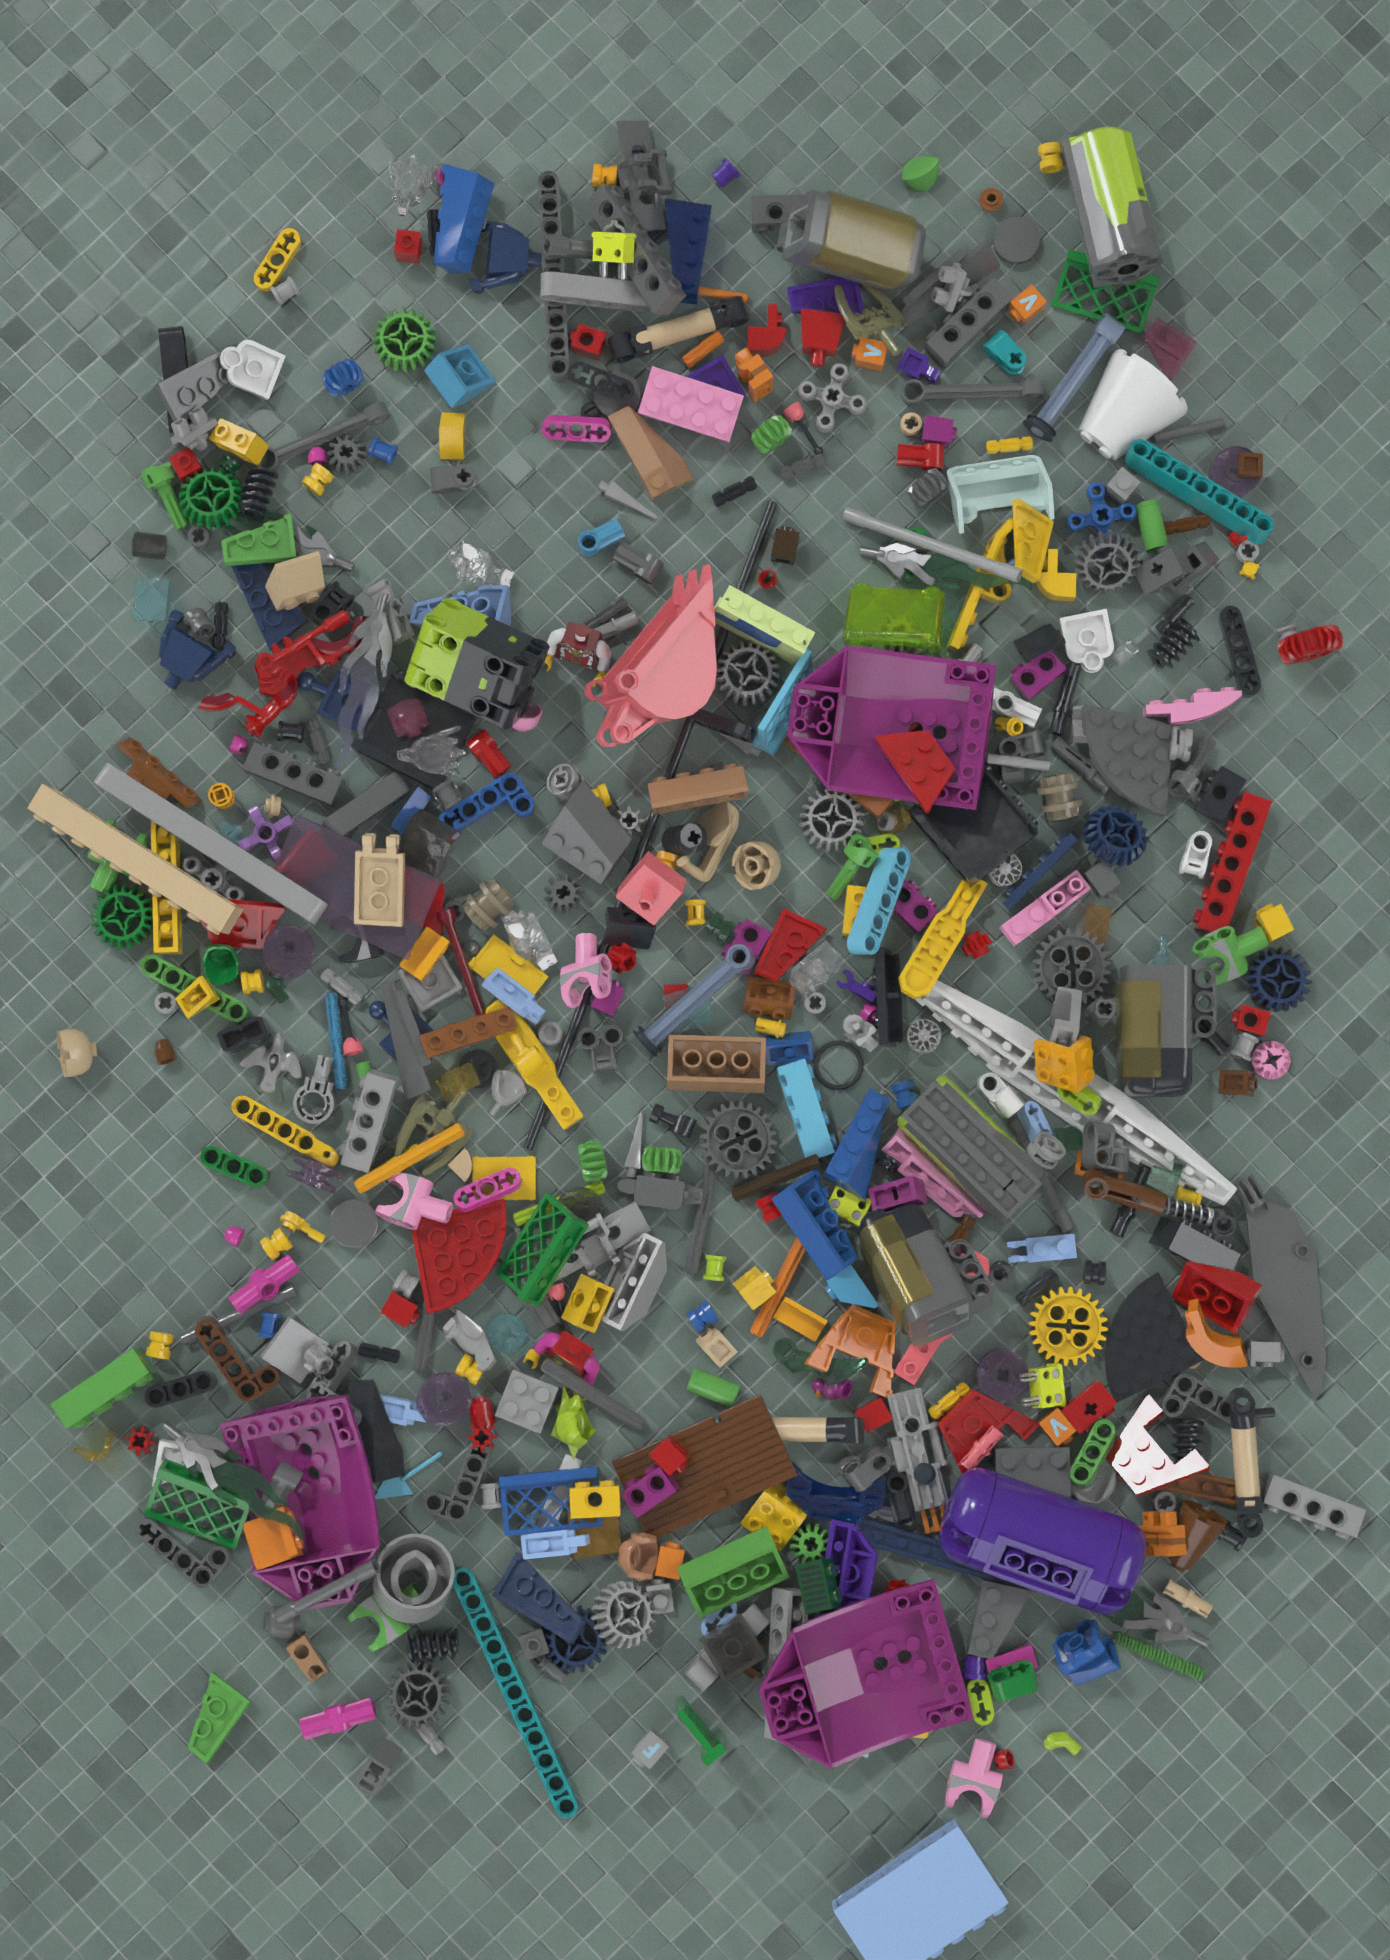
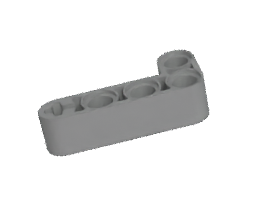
[685,1603,771,1692]

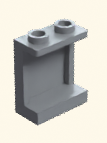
[1049,987,1082,1047]

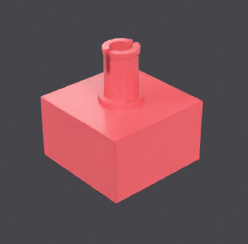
[616,852,687,925]

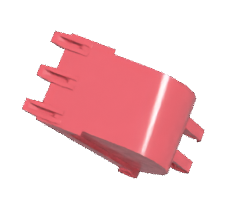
[584,564,717,748]

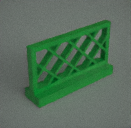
[1051,249,1160,334]
[496,1192,589,1307]
[144,1459,256,1549]
[676,1695,727,1766]

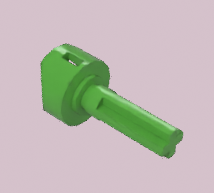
[140,461,188,530]
[826,834,879,901]

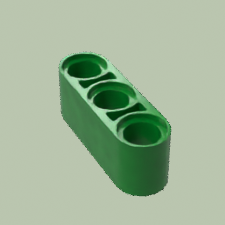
[200,1146,270,1187]

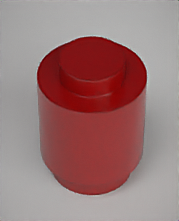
[468,1395,496,1431]

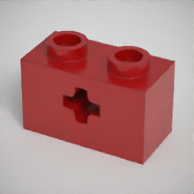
[1059,1380,1117,1434]

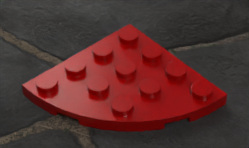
[411,1199,507,1315]

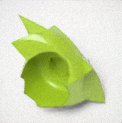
[551,1385,597,1461]

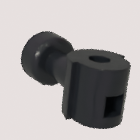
[649,1103,697,1138]

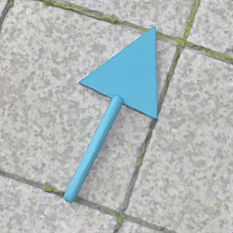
[375,1452,442,1499]

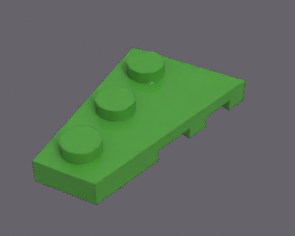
[222,513,296,566]
[187,1672,252,1763]

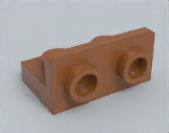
[743,976,796,1020]

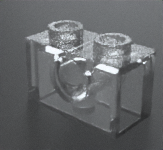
[789,941,842,999]

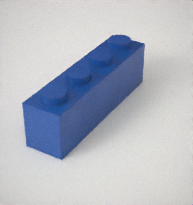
[434,164,495,273]
[822,1088,891,1201]
[772,1169,858,1280]

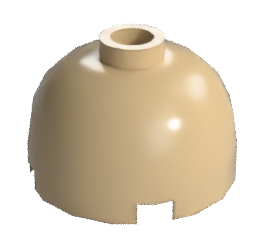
[732,841,781,890]
[57,1029,97,1078]

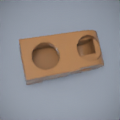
[286,1631,329,1683]

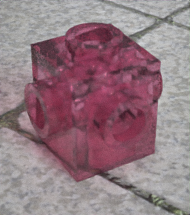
[387,698,429,738]

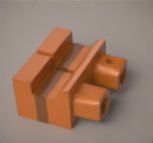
[735,347,774,403]
[1138,1511,1187,1557]

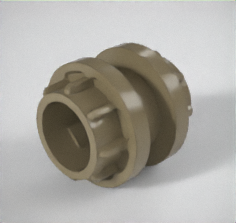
[1036,772,1082,821]
[464,879,515,930]

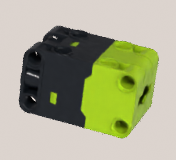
[404,598,550,729]

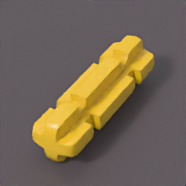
[986,436,1033,454]
[928,1382,970,1420]

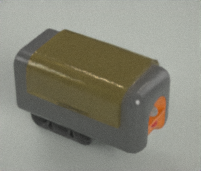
[776,190,926,291]

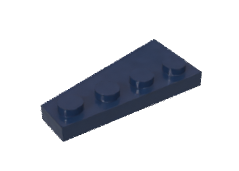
[231,563,308,651]
[1003,831,1080,909]
[492,1552,586,1644]

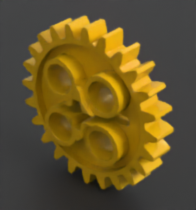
[1028,1287,1108,1366]

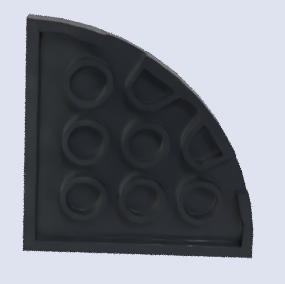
[1105,1272,1203,1403]

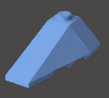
[409,585,511,628]

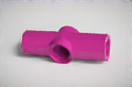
[228,1255,300,1314]
[299,1697,377,1740]

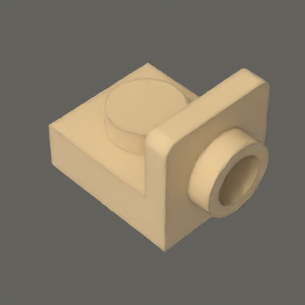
[696,1325,738,1368]

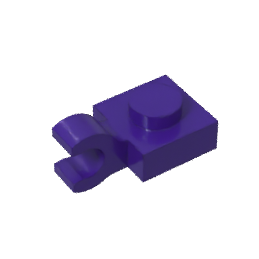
[897,347,940,384]
[836,969,877,1004]

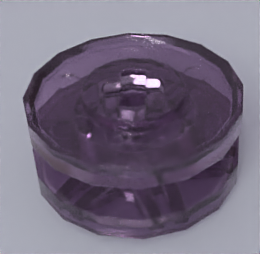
[1208,446,1260,499]
[262,924,315,979]
[287,1155,343,1194]
[976,1350,1028,1401]
[416,1372,471,1427]

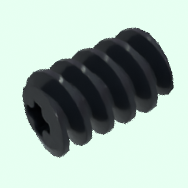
[238,466,279,521]
[1147,617,1200,669]
[661,822,707,856]
[1171,1418,1205,1465]
[407,1628,459,1663]

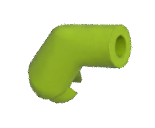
[1043,1731,1082,1756]

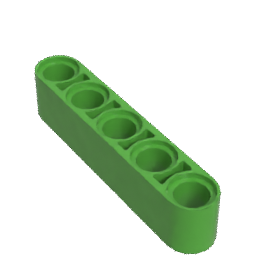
[140,955,250,1024]

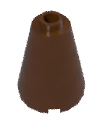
[1169,1499,1227,1572]

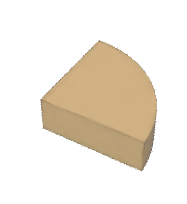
[448,1148,472,1182]

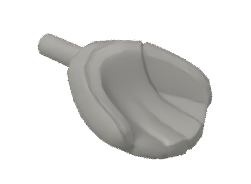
[490,1070,527,1116]

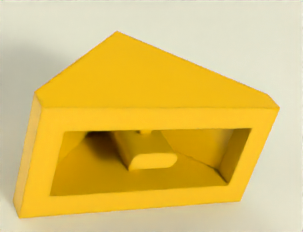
[439,412,466,461]
[175,976,220,1019]

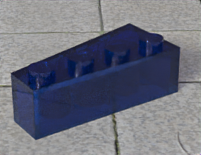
[665,198,712,305]

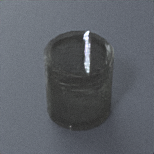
[131,531,167,560]

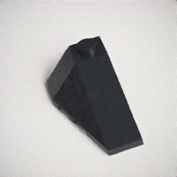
[349,1379,405,1483]

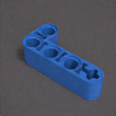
[438,773,535,836]

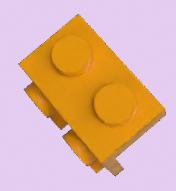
[1034,1036,1095,1093]

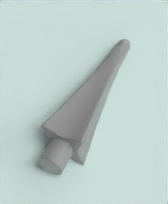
[598,480,657,519]
[717,732,762,757]
[624,1112,644,1179]

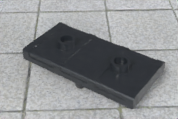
[873,947,904,1048]

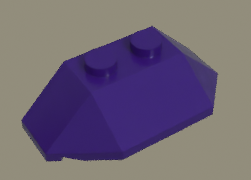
[815,1519,878,1618]

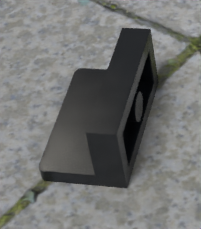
[603,907,656,950]

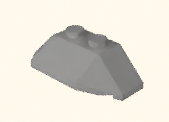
[602,1233,667,1331]

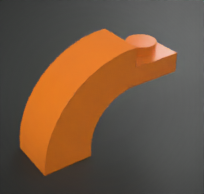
[1185,1299,1247,1368]

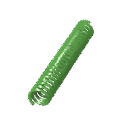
[1112,1631,1207,1681]

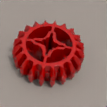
[1277,624,1344,665]

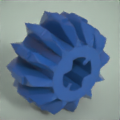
[322,359,364,397]

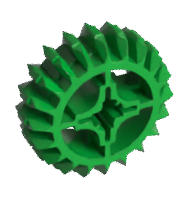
[179,467,243,531]
[90,884,153,950]

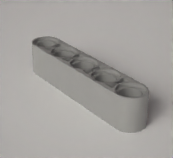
[540,272,652,312]

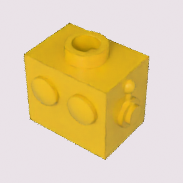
[733,1266,776,1310]

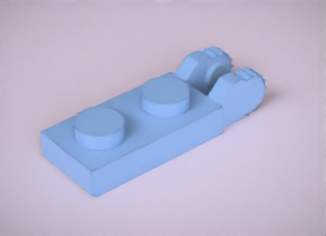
[1007,1234,1077,1263]

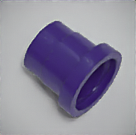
[711,158,741,188]
[962,1654,987,1680]

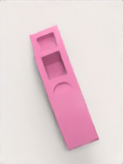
[1143,687,1242,726]
[999,870,1091,947]

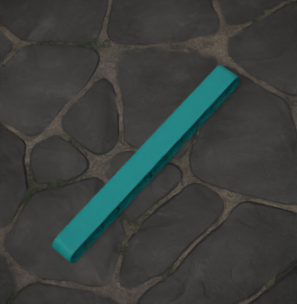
[453,1566,579,1818]

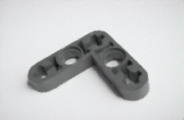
[306,1340,362,1426]

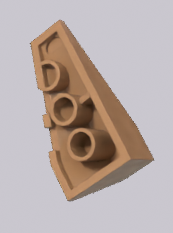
[608,406,694,502]

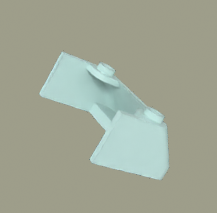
[947,455,1054,534]

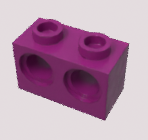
[1009,650,1066,702]
[893,879,939,934]
[721,918,771,976]
[868,1175,928,1212]
[620,1463,681,1518]

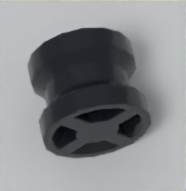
[1083,1260,1106,1285]

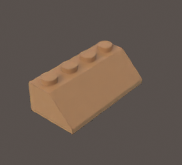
[648,764,748,815]
[667,1035,766,1093]

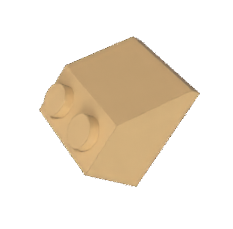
[265,551,325,611]

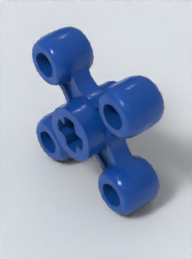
[1066,482,1137,551]

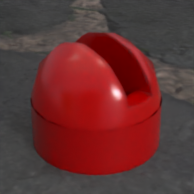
[758,569,778,589]
[993,1749,1014,1770]

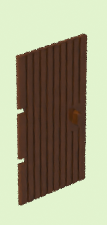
[612,1394,798,1538]

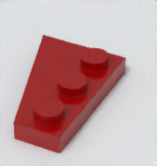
[754,908,827,983]

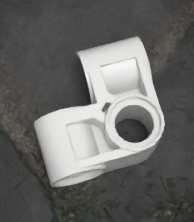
[977,1073,1024,1118]

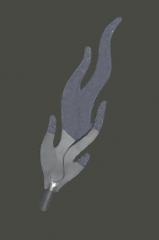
[334,592,393,768]

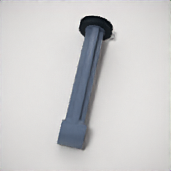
[1023,313,1125,442]
[633,944,755,1057]

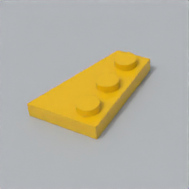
[1012,498,1054,583]

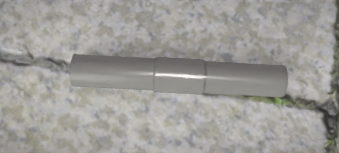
[986,754,1050,771]

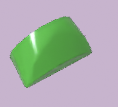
[902,155,939,192]

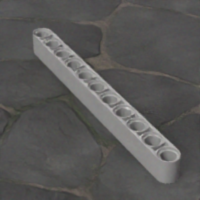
[93,762,328,925]

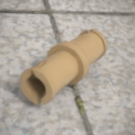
[1163,1579,1213,1619]

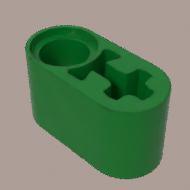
[988,1660,1039,1702]

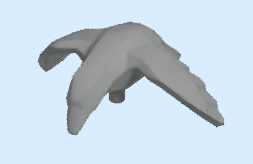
[240,1032,302,1094]

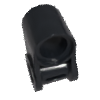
[312,581,355,626]

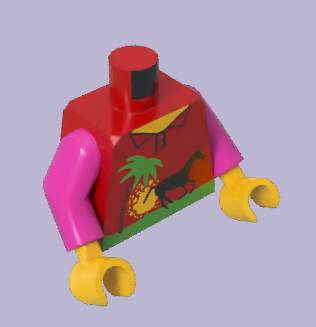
[523,1331,600,1401]

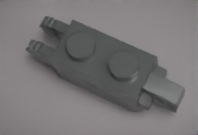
[616,1171,704,1211]

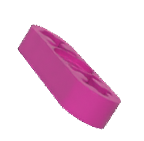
[542,415,611,443]
[454,1168,522,1212]

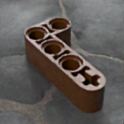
[195,1316,280,1402]

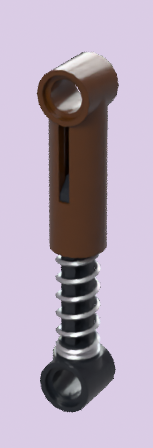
[1082,1169,1237,1237]

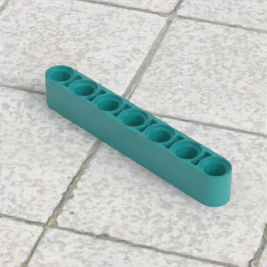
[1125,439,1274,544]

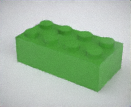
[50,1347,157,1430]
[677,1526,790,1618]

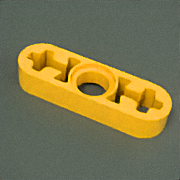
[254,228,301,292]

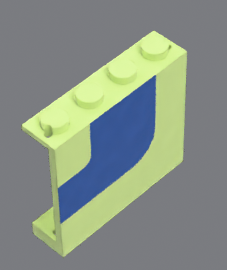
[714,585,815,665]

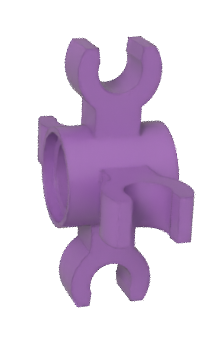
[238,806,295,862]

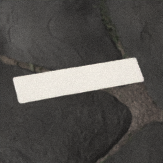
[537,1454,582,1527]

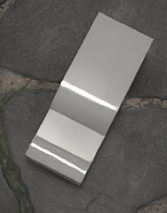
[367,578,415,645]

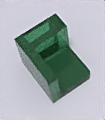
[1052,1126,1083,1152]
[1145,1162,1184,1197]

